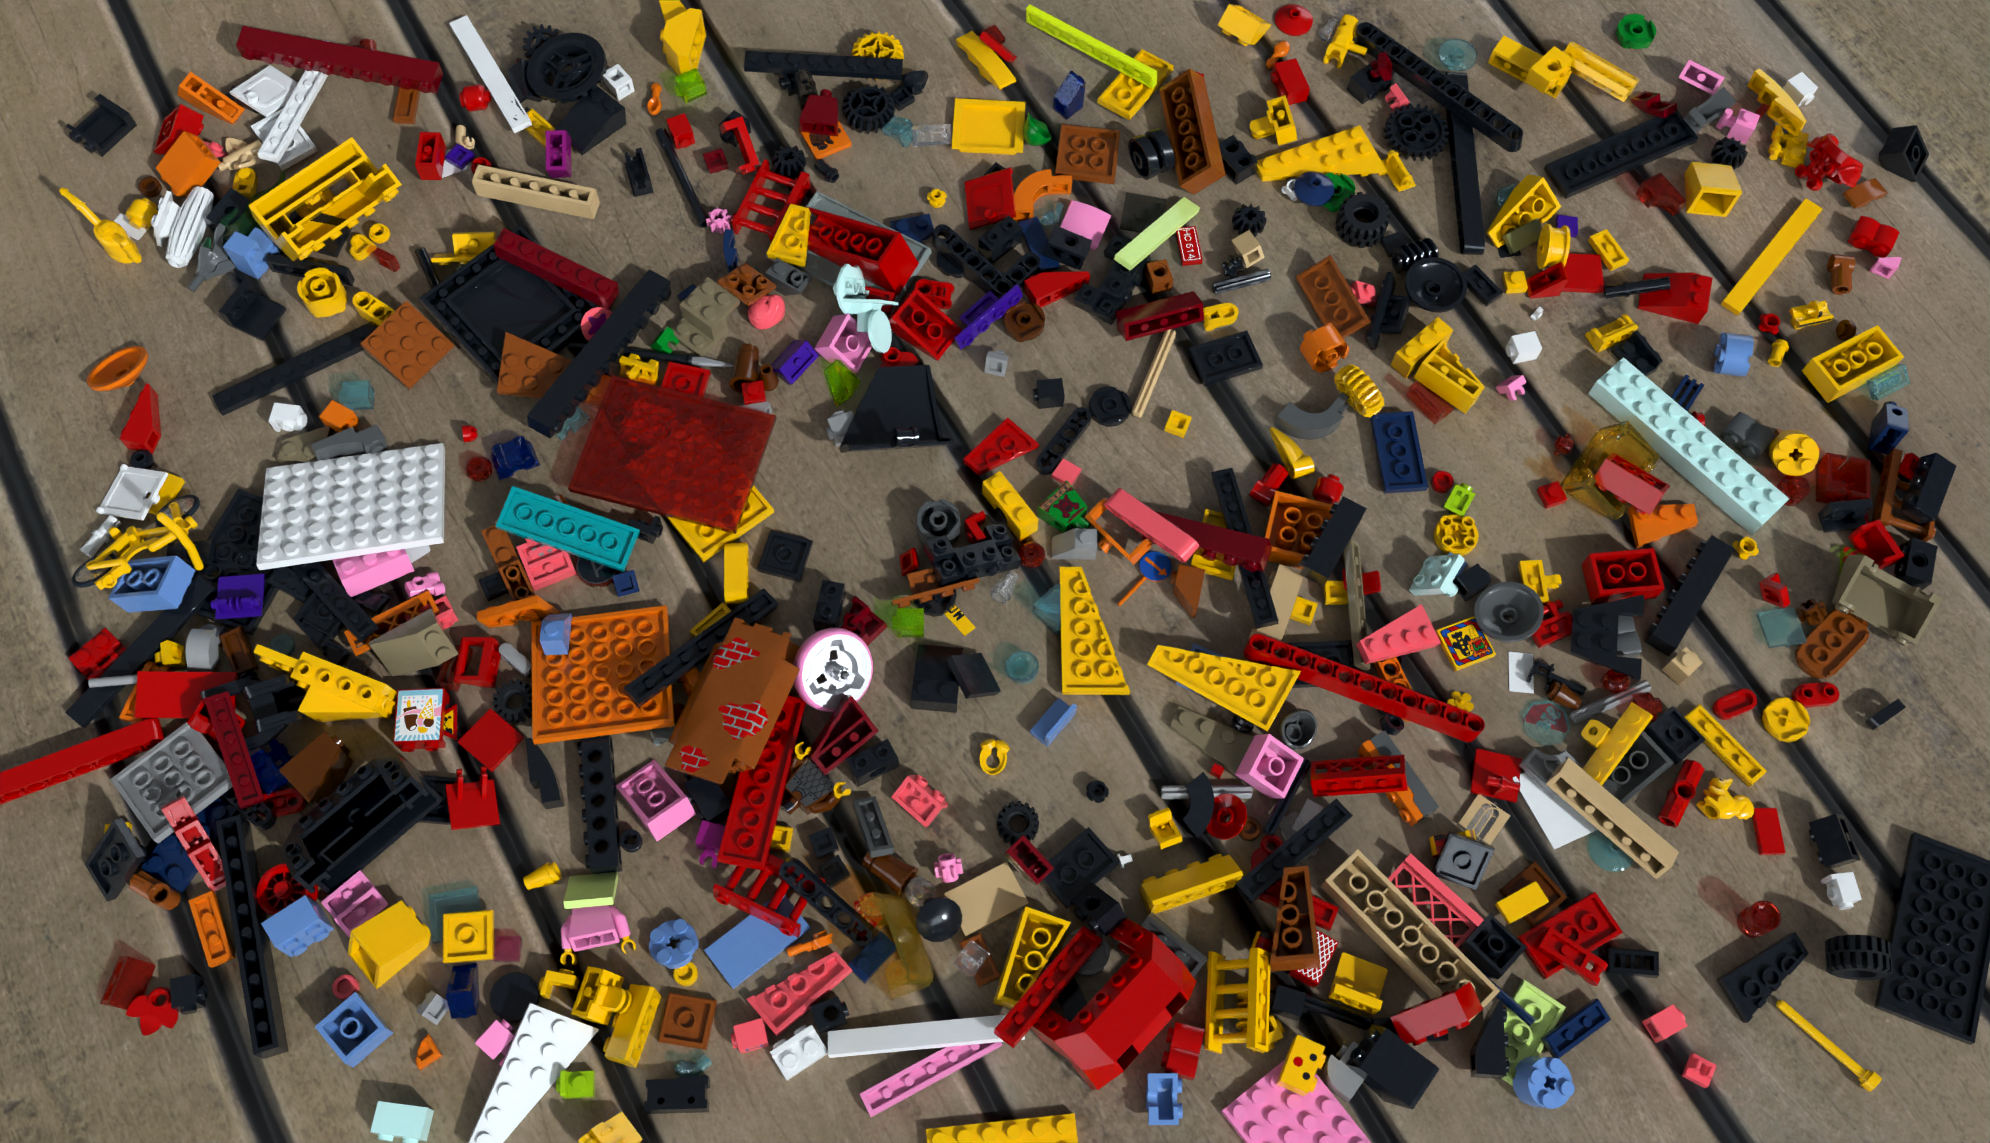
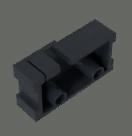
[644,1075,710,1114]

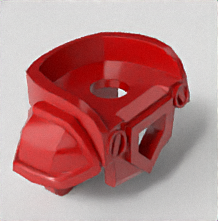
[1795,133,1864,191]

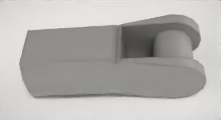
[499,643,532,679]

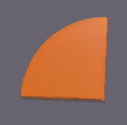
[416,1034,443,1070]

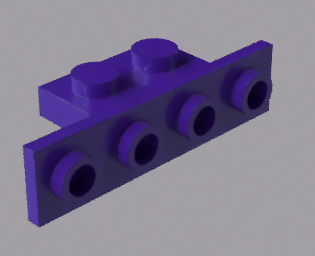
[954,284,1023,350]

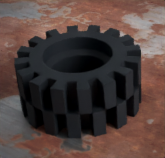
[492,679,532,724]
[997,801,1039,846]

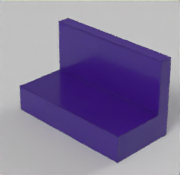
[771,340,819,385]

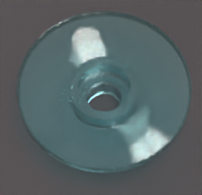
[1438,39,1477,71]
[1588,830,1634,872]

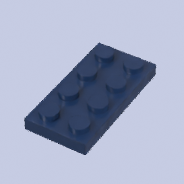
[1370,411,1428,494]
[140,798,240,893]

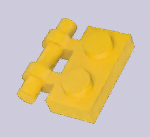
[1768,125,1809,168]

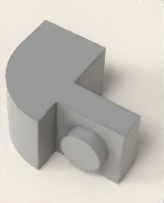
[185,624,226,672]
[1323,1041,1364,1102]

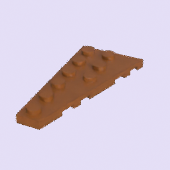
[497,332,630,408]

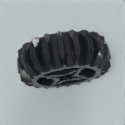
[842,83,895,134]

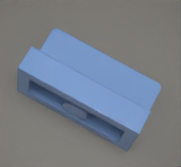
[1030,697,1077,747]

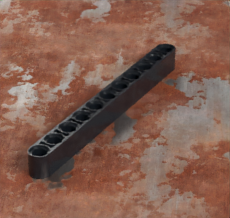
[1356,22,1523,152]
[1445,72,1485,255]

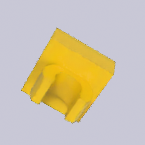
[154,640,186,669]

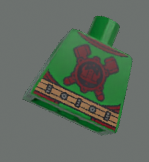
[1037,480,1090,533]

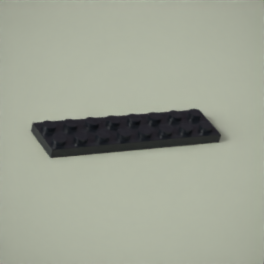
[1544,110,1699,199]

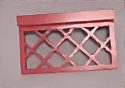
[1388,853,1484,948]

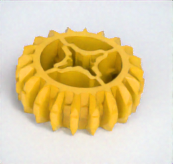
[851,31,904,81]
[1334,364,1384,417]

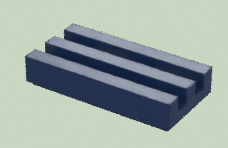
[1671,375,1704,412]

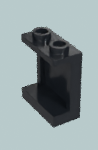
[65,94,137,157]

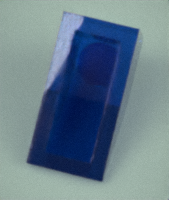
[446,963,480,1019]

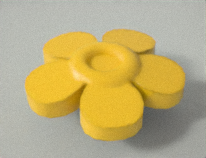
[1447,691,1474,712]

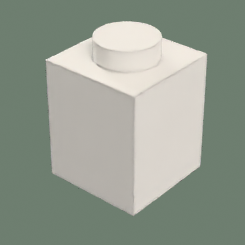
[1783,72,1818,107]
[1506,331,1542,364]

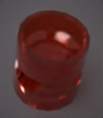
[1737,901,1781,938]

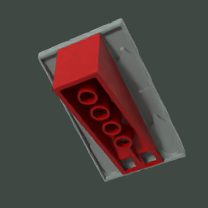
[788,191,932,316]

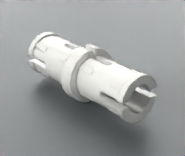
[79,515,122,558]

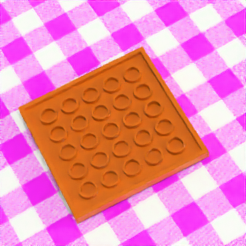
[531,605,675,745]

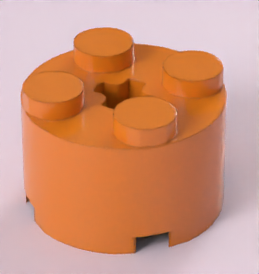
[1300,323,1349,373]

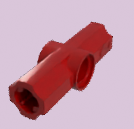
[1657,759,1705,828]

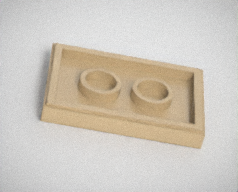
[944,862,1029,937]

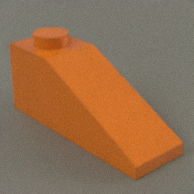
[177,72,245,125]

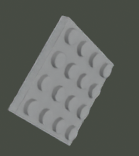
[110,722,233,844]

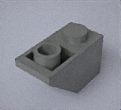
[766,258,812,296]

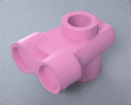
[405,571,445,599]

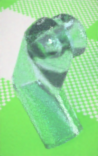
[1496,183,1517,207]
[1039,202,1064,225]
[674,1054,713,1076]

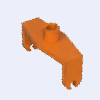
[1085,498,1153,565]

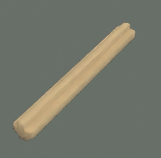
[1131,329,1176,418]

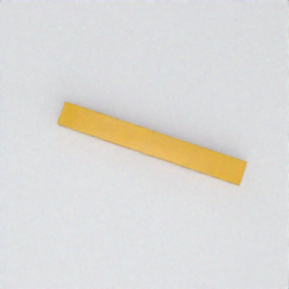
[1720,198,1823,316]

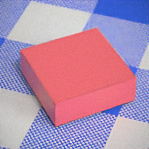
[1052,459,1081,486]

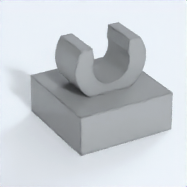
[984,349,1009,377]
[416,990,452,1025]

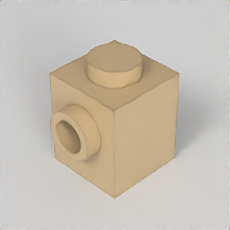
[1231,230,1265,268]
[1662,647,1703,686]

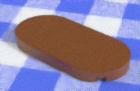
[1795,609,1869,679]

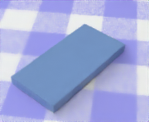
[704,895,811,989]

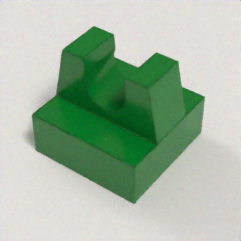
[650,326,680,353]

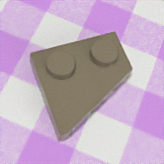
[277,426,333,464]

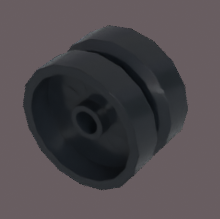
[1128,128,1175,180]

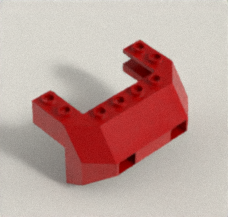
[1031,918,1196,1090]

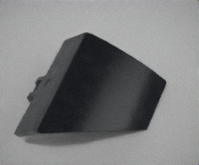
[839,365,954,453]

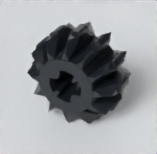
[1711,137,1748,170]
[772,144,806,178]
[1232,203,1267,237]

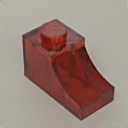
[1636,172,1686,216]

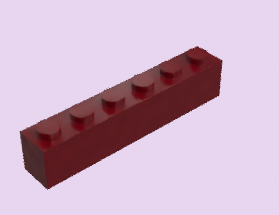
[494,228,619,311]
[1136,511,1272,572]

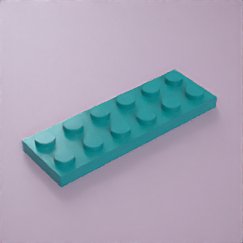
[496,486,640,572]

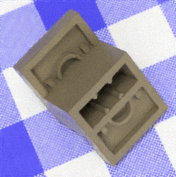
[672,277,740,357]

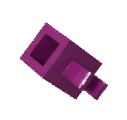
[695,820,725,868]

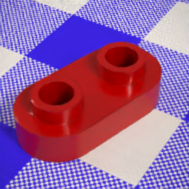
[1791,682,1840,708]
[258,788,306,818]

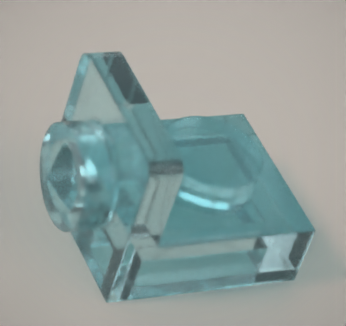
[882,116,918,148]

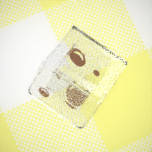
[954,940,990,977]

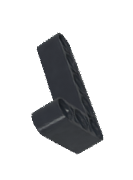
[932,224,1040,299]

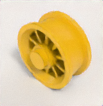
[1537,224,1571,269]

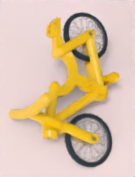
[72,495,204,590]

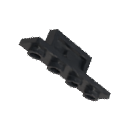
[1366,272,1411,349]

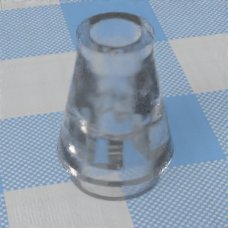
[990,570,1019,603]

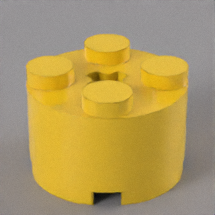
[297,268,348,318]
[1769,429,1819,476]

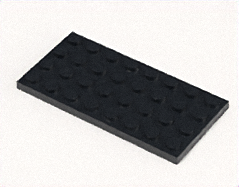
[1874,833,1990,1045]

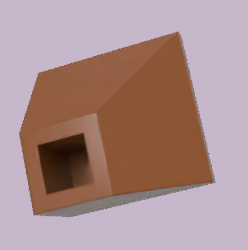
[717,263,777,306]

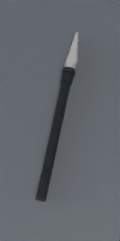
[568,341,734,367]

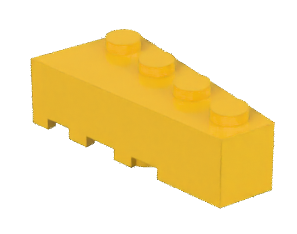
[993,907,1071,1010]

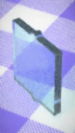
[1757,608,1807,648]

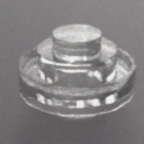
[905,877,939,909]

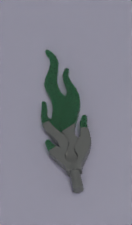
[187,171,286,292]

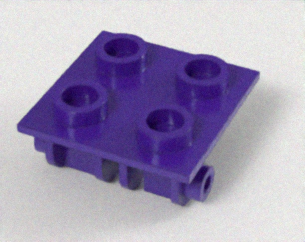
[211,574,265,619]

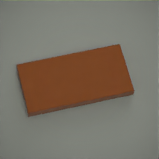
[1295,255,1371,339]

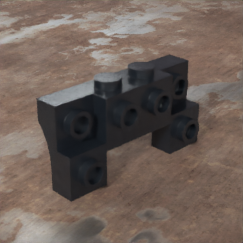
[1074,235,1151,325]
[924,522,1021,588]

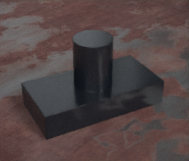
[166,540,216,566]

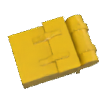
[578,1112,643,1143]

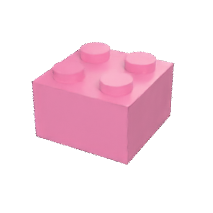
[1235,734,1304,799]

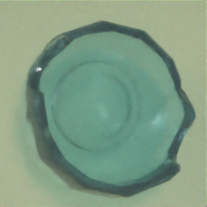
[1005,651,1039,685]

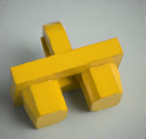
[619,353,659,387]

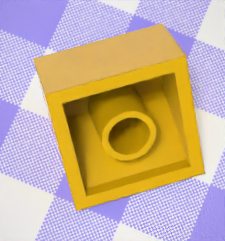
[1218,4,1272,46]

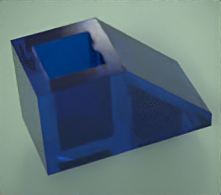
[1053,70,1086,120]

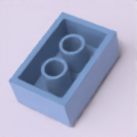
[108,555,195,613]

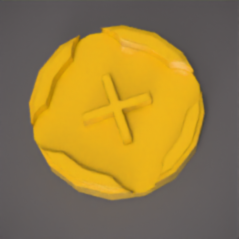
[1762,697,1810,742]

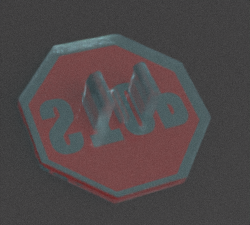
[1522,701,1571,746]

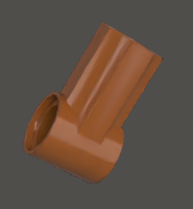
[1827,254,1856,295]
[128,870,181,910]

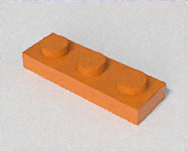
[188,891,236,968]

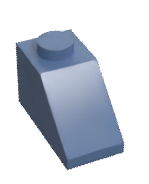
[540,613,572,655]

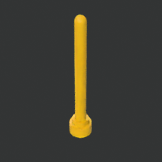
[1776,1000,1882,1092]

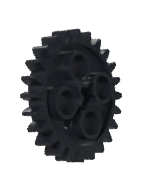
[1384,103,1449,161]

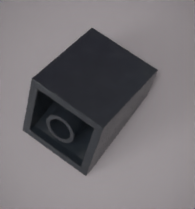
[1346,1025,1439,1110]

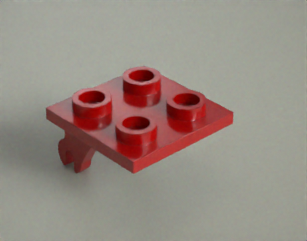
[445,766,500,830]

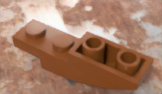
[481,524,536,601]

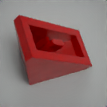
[1526,262,1568,299]

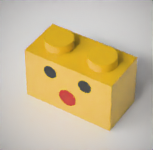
[1276,1034,1326,1097]

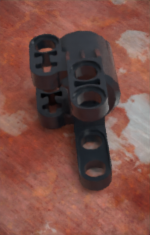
[199,674,308,759]

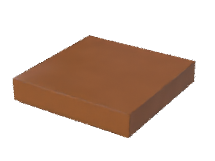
[658,992,717,1051]

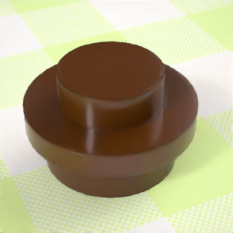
[1836,320,1856,340]

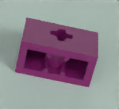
[546,130,572,178]

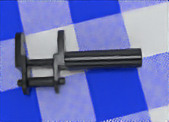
[1526,658,1586,696]

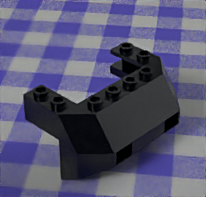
[280,754,444,895]

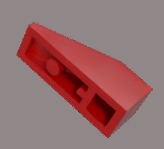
[1023,271,1090,308]

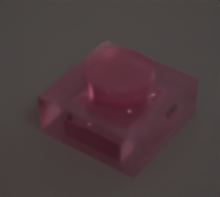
[494,936,522,962]

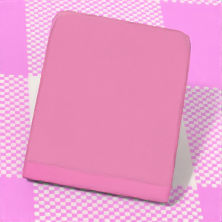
[1869,257,1902,279]

